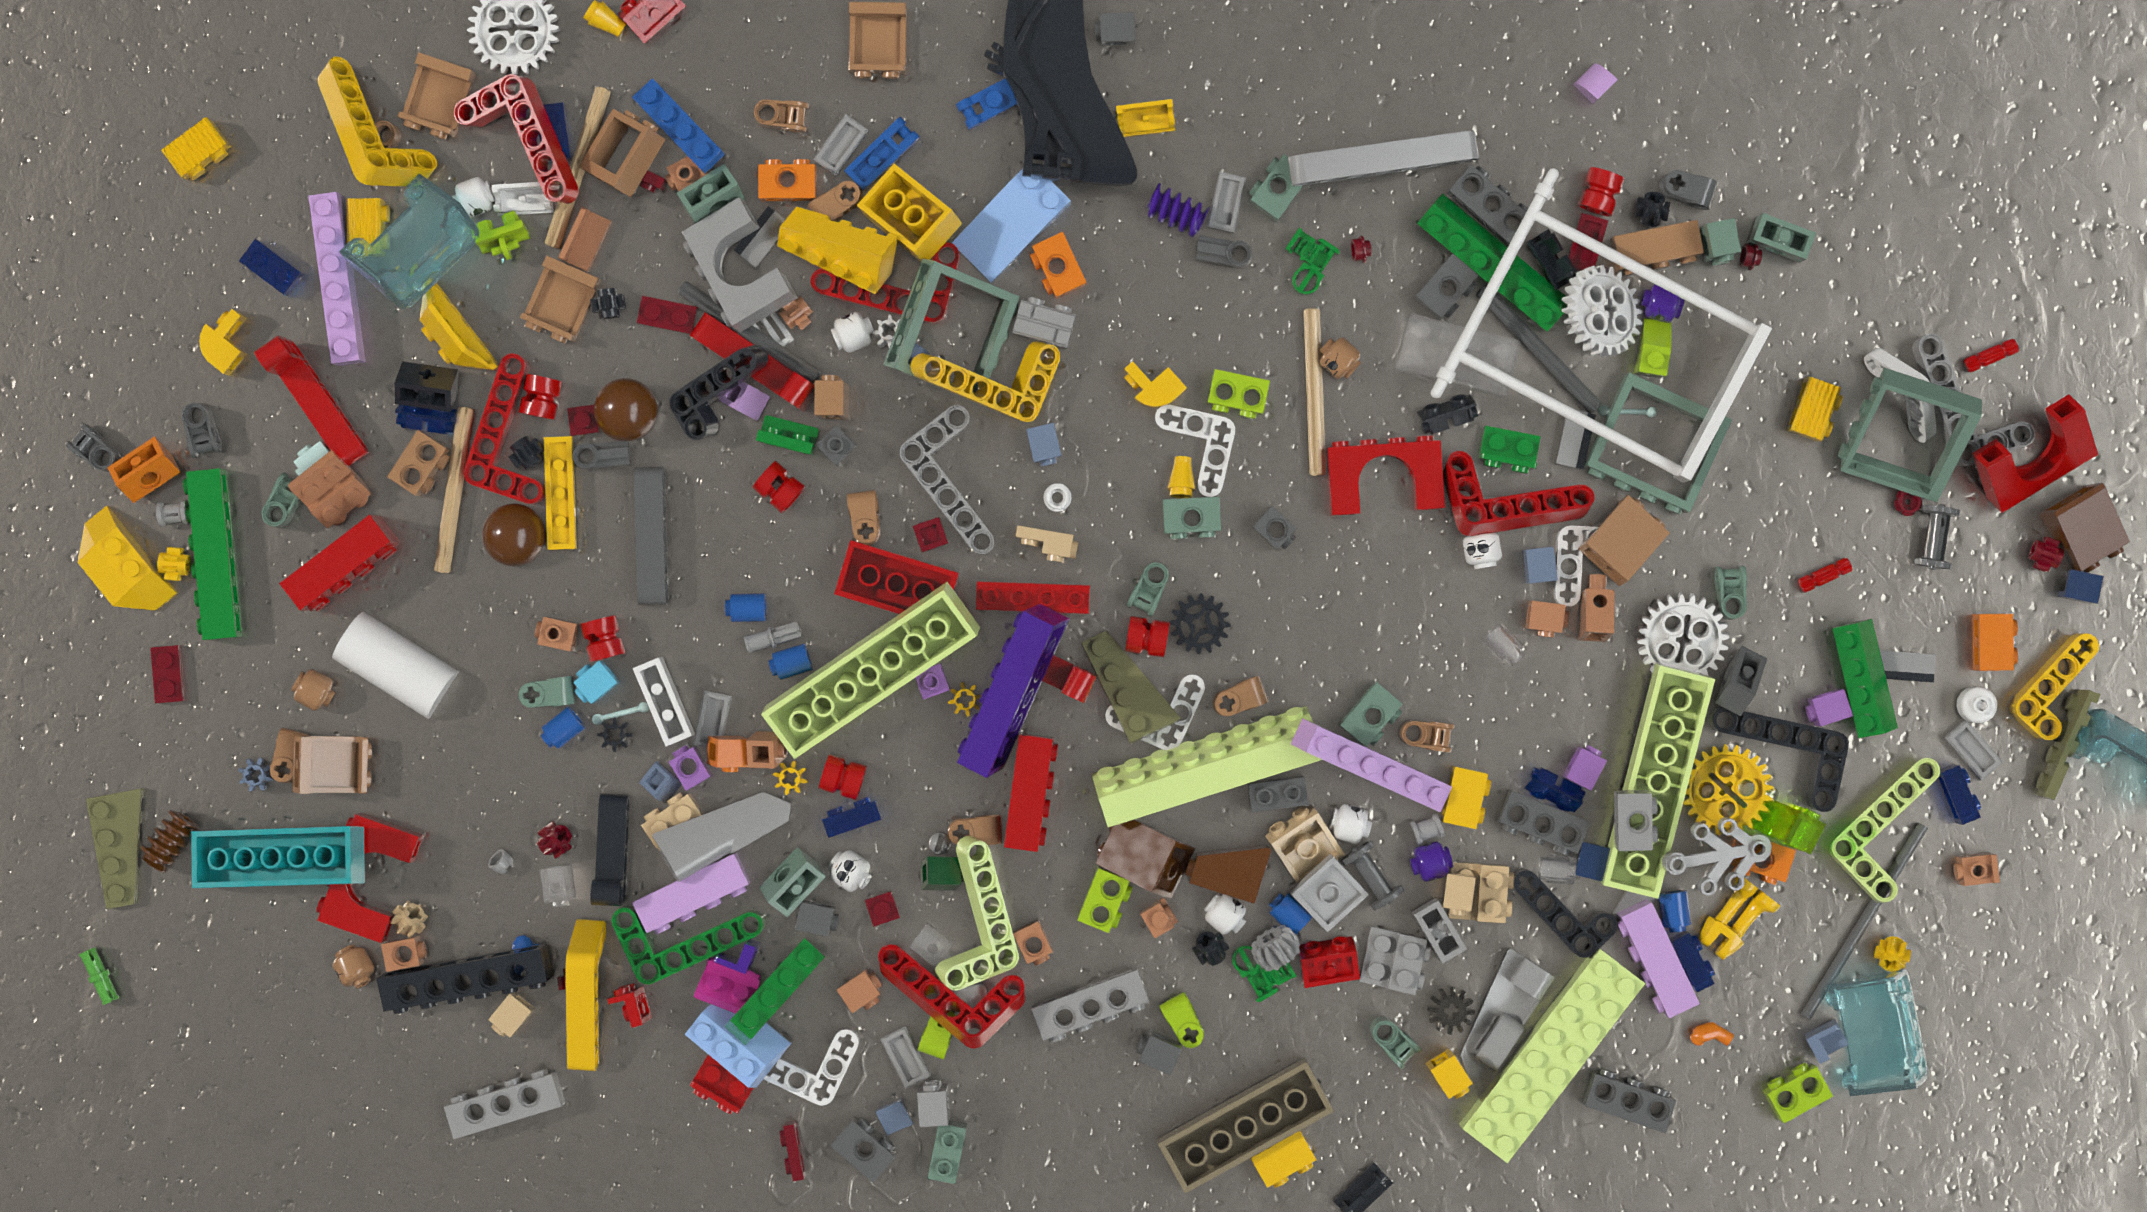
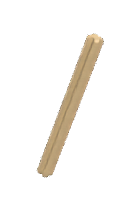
[545,87,611,248]
[1303,308,1326,476]
[434,407,474,573]

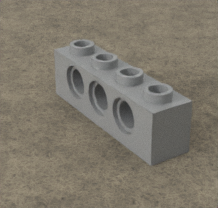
[1031,967,1149,1043]
[444,1068,566,1140]

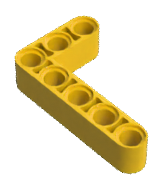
[317,56,437,187]
[910,341,1060,422]
[566,919,606,1071]

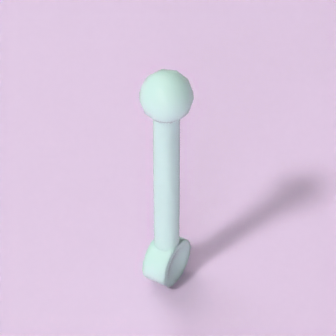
[1598,405,1657,418]
[592,702,649,725]

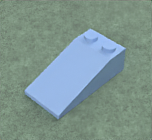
[952,169,1071,283]

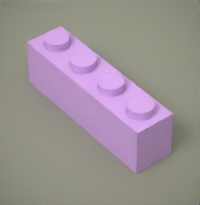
[632,852,751,934]
[1617,899,1700,1018]

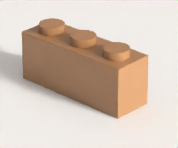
[1610,220,1704,275]
[814,375,849,420]

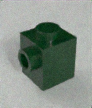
[921,857,964,890]

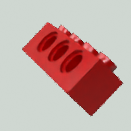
[976,581,1090,614]

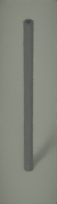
[1801,823,1928,1020]

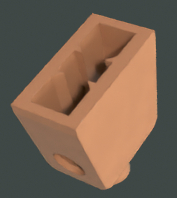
[1578,574,1615,642]

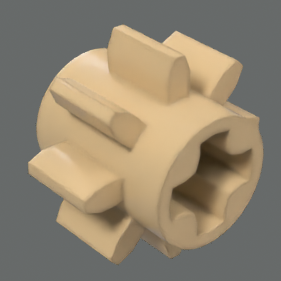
[390,901,428,938]

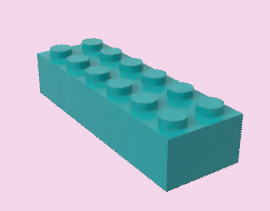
[191,826,365,888]

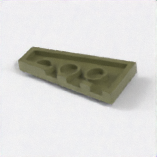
[1081,630,1181,744]

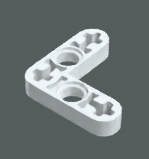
[1864,348,1937,443]
[1155,405,1235,497]
[1554,526,1598,607]
[1105,674,1205,750]
[764,1028,859,1106]

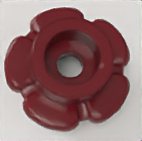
[1351,235,1372,263]
[1740,244,1762,270]
[1894,491,1922,516]

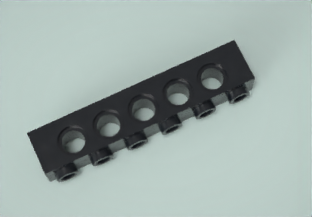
[376,943,553,1014]

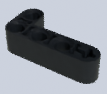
[669,345,768,440]
[590,793,630,906]
[1513,868,1618,958]

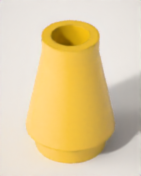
[583,0,626,37]
[1167,456,1195,499]

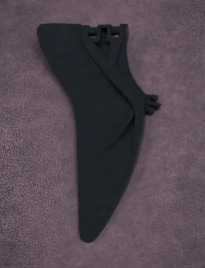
[984,0,1137,187]

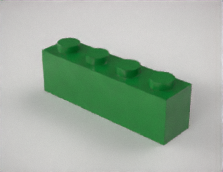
[1832,619,1898,738]
[724,938,825,1045]

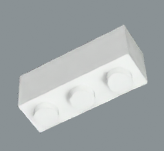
[633,657,695,746]

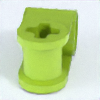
[1159,992,1204,1048]
[917,1011,956,1060]

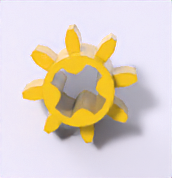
[157,547,191,581]
[948,682,982,717]
[773,760,808,795]
[1874,936,1911,972]

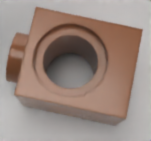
[1013,919,1053,966]
[381,936,427,972]

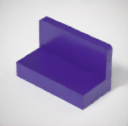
[714,939,761,974]

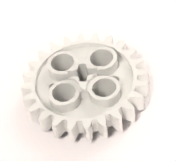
[467,0,560,75]
[1562,265,1643,357]
[1636,592,1730,676]

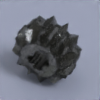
[1427,986,1475,1035]

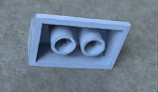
[685,1004,791,1088]

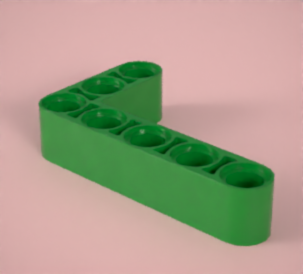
[611,906,766,985]

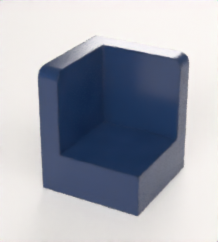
[2058,570,2104,604]
[1575,841,1610,881]

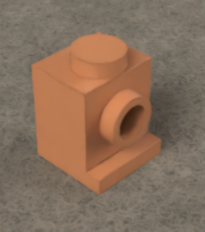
[665,156,708,192]
[1953,853,2000,886]
[1140,898,1178,938]

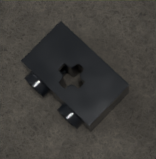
[394,361,458,412]

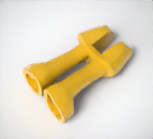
[1698,877,1781,960]

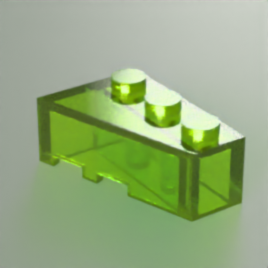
[1752,800,1826,855]

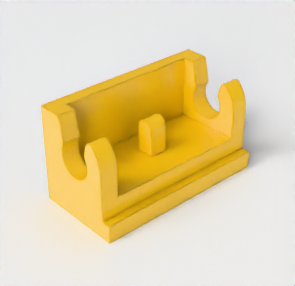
[1116,99,1175,137]

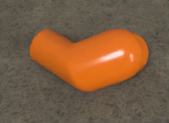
[1690,1022,1734,1046]

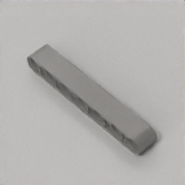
[1288,131,1479,186]

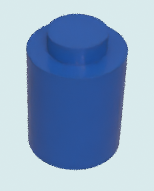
[725,593,767,622]
[768,643,813,680]
[541,706,586,749]
[1659,890,1691,933]
[1269,893,1312,934]

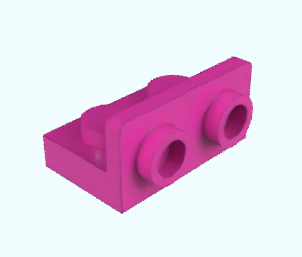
[694,957,762,1014]

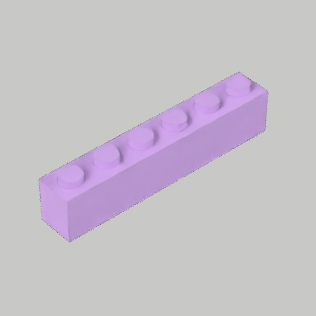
[308,192,366,366]
[1291,718,1452,812]

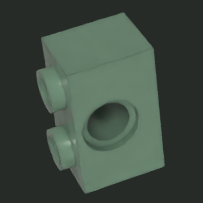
[1249,154,1303,223]
[677,164,745,224]
[1747,213,1816,263]
[1699,218,1741,266]
[1162,497,1221,539]
[1339,682,1403,747]
[759,847,826,917]
[928,1120,967,1184]

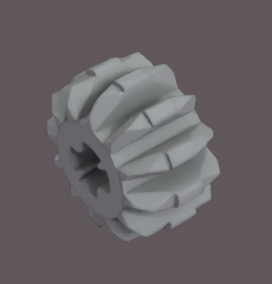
[1251,925,1300,971]

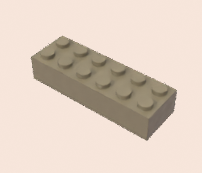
[1157,1058,1334,1194]

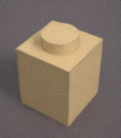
[1443,872,1476,916]
[488,992,536,1037]

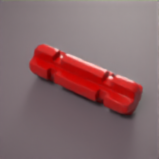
[1963,339,2019,373]
[1798,558,1853,592]

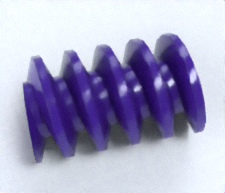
[1147,183,1210,237]

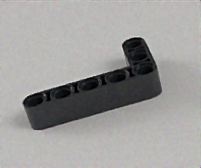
[1708,707,1849,812]

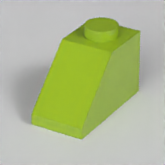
[1634,318,1672,378]

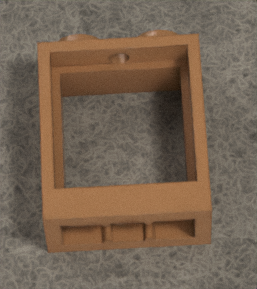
[578,109,666,197]

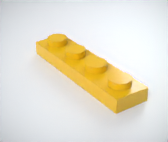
[544,436,577,550]

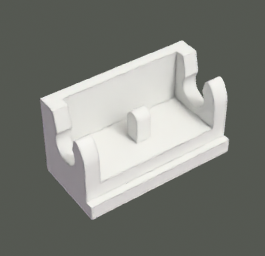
[492,182,554,216]

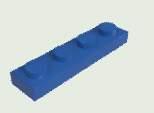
[632,78,725,174]

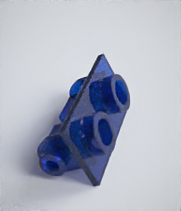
[395,405,457,435]
[1524,767,1586,813]

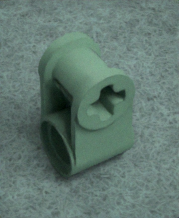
[261,472,302,528]
[1126,562,1169,618]
[1714,566,1747,620]
[519,676,575,708]
[1370,1016,1422,1070]

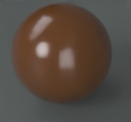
[594,378,658,442]
[482,503,546,567]

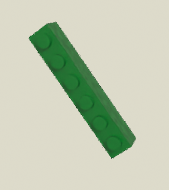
[1417,193,1568,332]
[183,468,243,640]

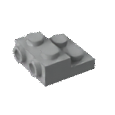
[1359,926,1431,995]

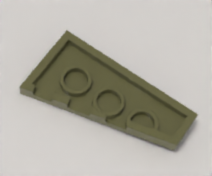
[2036,689,2101,800]
[86,788,144,909]

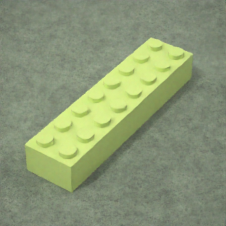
[761,582,980,759]
[1600,663,1715,899]
[1092,706,1322,827]
[1459,948,1645,1163]

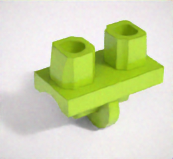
[474,211,531,260]

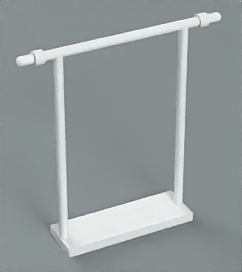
[1431,168,1772,483]

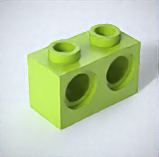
[1207,369,1270,419]
[1077,866,1133,933]
[1762,1063,1833,1123]

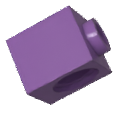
[915,663,951,700]
[1805,689,1853,727]
[669,745,713,791]
[1563,745,1607,791]

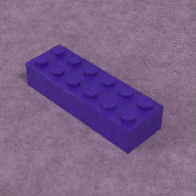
[957,604,1070,778]

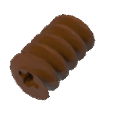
[140,810,201,873]

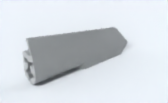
[652,792,791,882]
[1460,948,1555,1083]

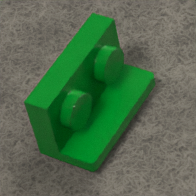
[756,415,819,456]
[1478,426,1541,474]

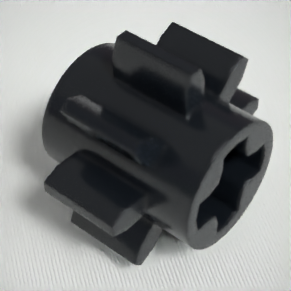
[1635,192,1670,227]
[590,288,626,320]
[508,436,544,471]
[597,717,634,752]
[1192,931,1230,966]

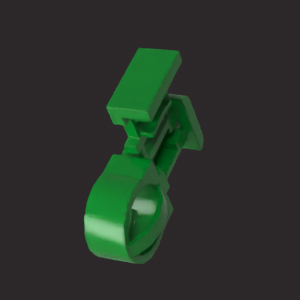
[1285,227,1339,295]
[1232,945,1297,1002]

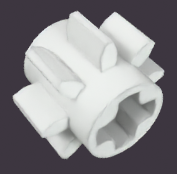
[873,315,900,348]

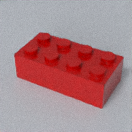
[279,514,401,612]
[834,540,960,614]
[1004,733,1058,852]

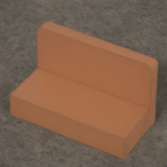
[558,207,612,272]

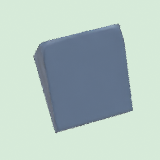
[639,761,682,804]
[875,1098,913,1135]

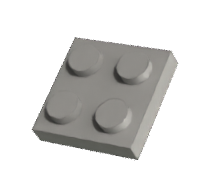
[1289,853,1369,932]

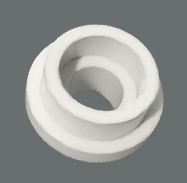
[1043,484,1071,512]

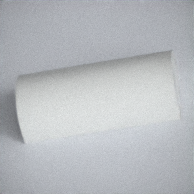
[332,612,459,719]

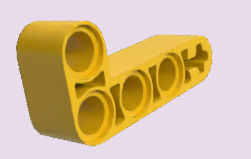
[2009,633,2099,740]

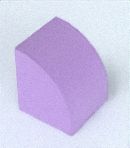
[1573,63,1618,104]
[719,376,770,421]

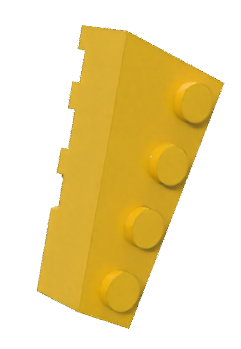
[777,206,898,294]

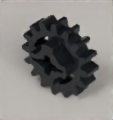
[1169,593,1231,654]

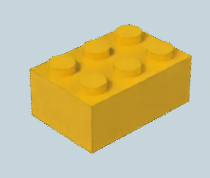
[857,164,962,262]

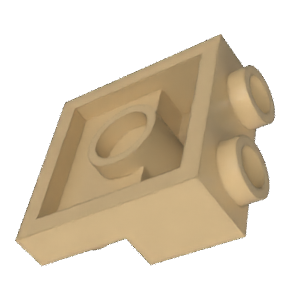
[1016,526,1078,563]
[641,792,704,851]
[1265,805,1345,884]
[1447,862,1514,923]

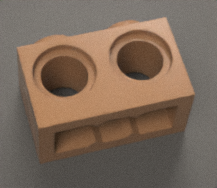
[387,430,451,496]

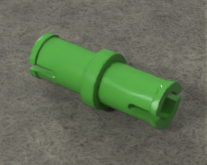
[78,947,119,1005]

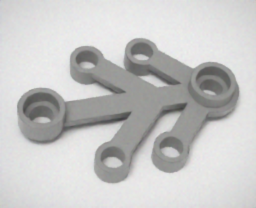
[1662,817,1772,896]

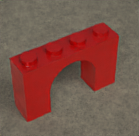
[1972,394,2098,513]
[1326,435,1445,516]
[316,813,424,943]

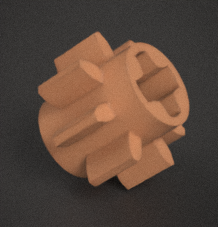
[778,296,813,330]

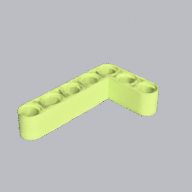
[1829,758,1940,903]
[935,836,1019,991]

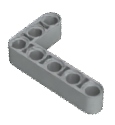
[1912,334,2036,467]
[900,405,995,555]

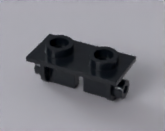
[1527,229,1577,290]
[1417,394,1478,435]
[1333,1163,1393,1212]

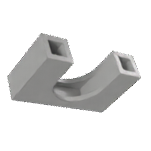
[682,198,798,332]

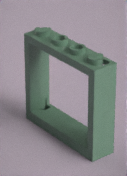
[883,259,1020,394]
[1838,367,1982,502]
[1585,373,1732,515]

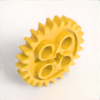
[1683,744,1775,837]

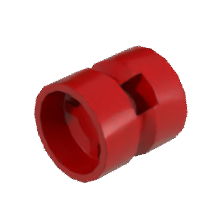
[1577,167,1625,217]
[519,374,563,420]
[752,461,806,514]
[580,615,626,662]
[1125,616,1170,658]
[818,754,867,800]

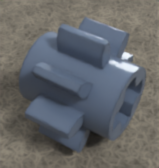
[238,757,274,792]

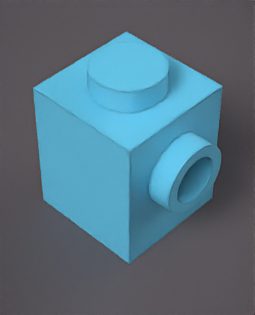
[573,660,621,704]

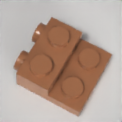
[288,450,371,529]

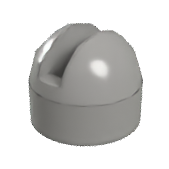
[929,832,951,855]
[488,849,513,874]

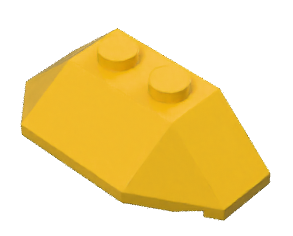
[419,277,499,372]
[77,506,178,611]

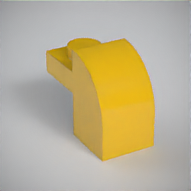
[199,309,247,376]
[1124,361,1187,408]

